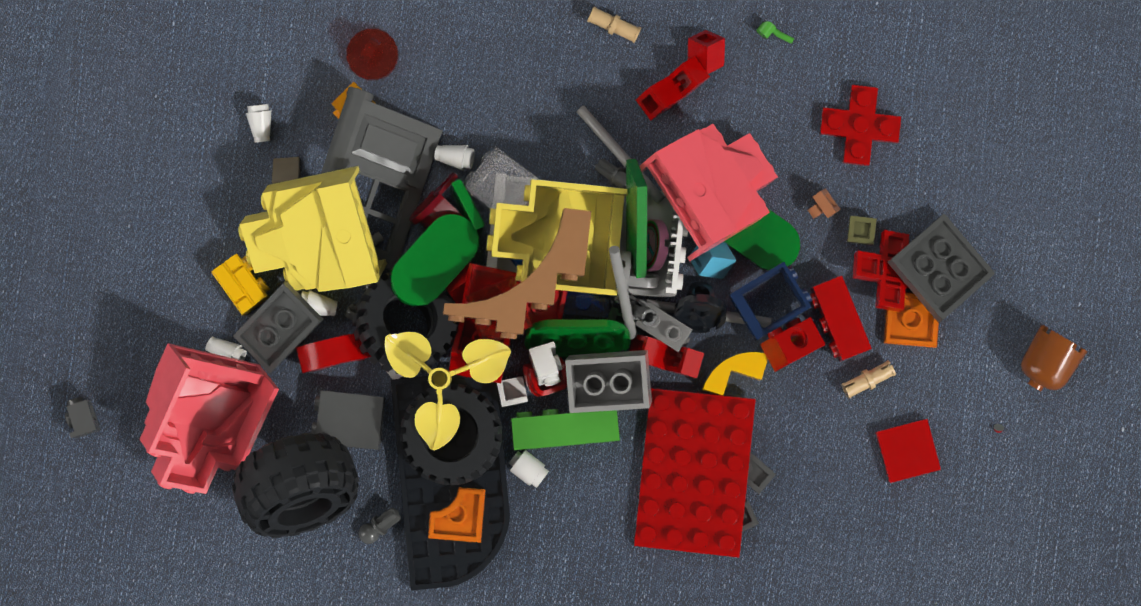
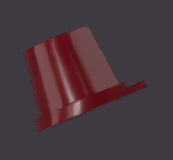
[409,172,464,229]

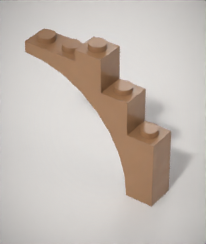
[443,208,591,339]

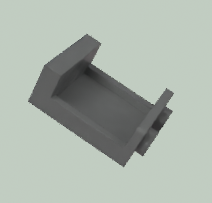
[311,391,386,450]

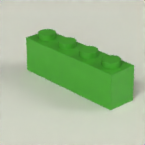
[511,409,620,450]

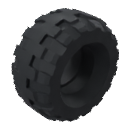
[232,432,359,538]

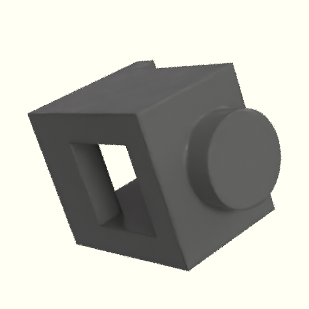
[65,397,101,438]

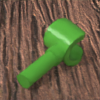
[756,21,794,44]

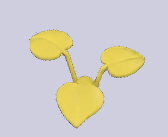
[385,332,511,450]

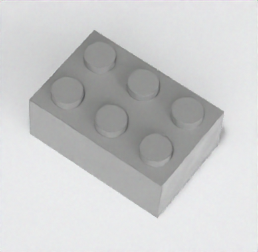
[565,350,652,413]

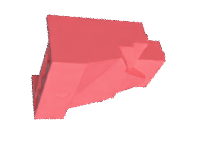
[640,124,778,261]
[140,343,279,494]

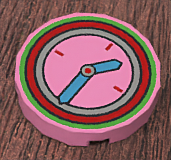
[647,219,669,272]

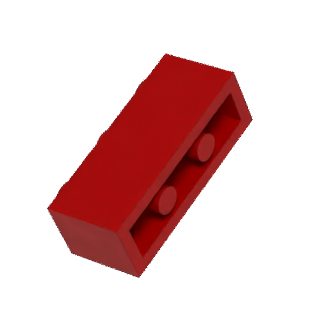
[810,276,872,362]

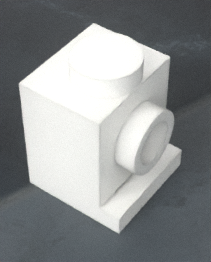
[529,341,562,386]

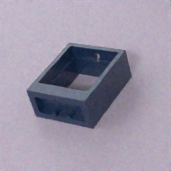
[728,262,812,341]

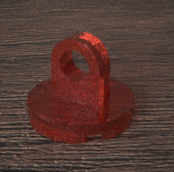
[347,29,398,81]

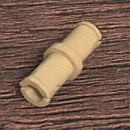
[587,6,641,43]
[841,360,896,399]

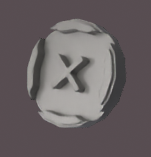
[614,250,660,303]

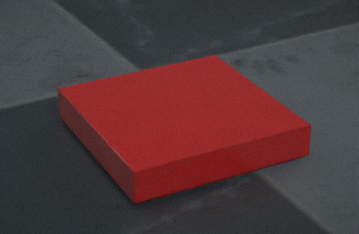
[875,419,941,483]

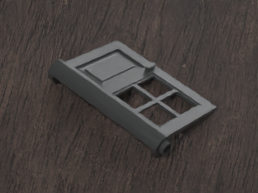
[321,87,443,270]

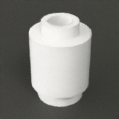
[509,450,549,488]

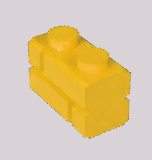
[211,254,270,316]

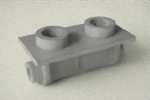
[635,302,692,352]

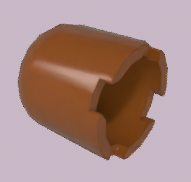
[1021,324,1088,391]

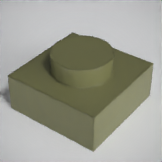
[847,216,877,245]

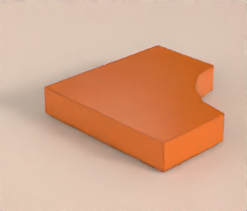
[428,487,486,543]

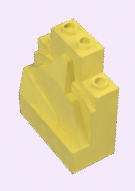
[238,166,387,292]
[486,179,628,296]

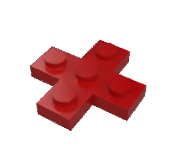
[820,85,901,166]
[853,230,909,312]

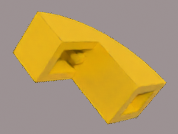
[702,352,768,396]

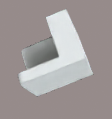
[497,376,528,407]

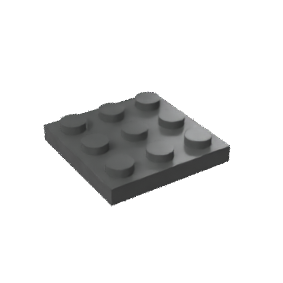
[887,213,996,323]

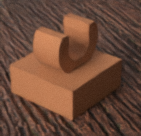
[808,188,841,219]

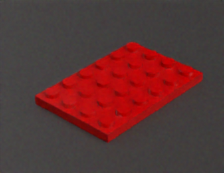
[634,388,756,558]

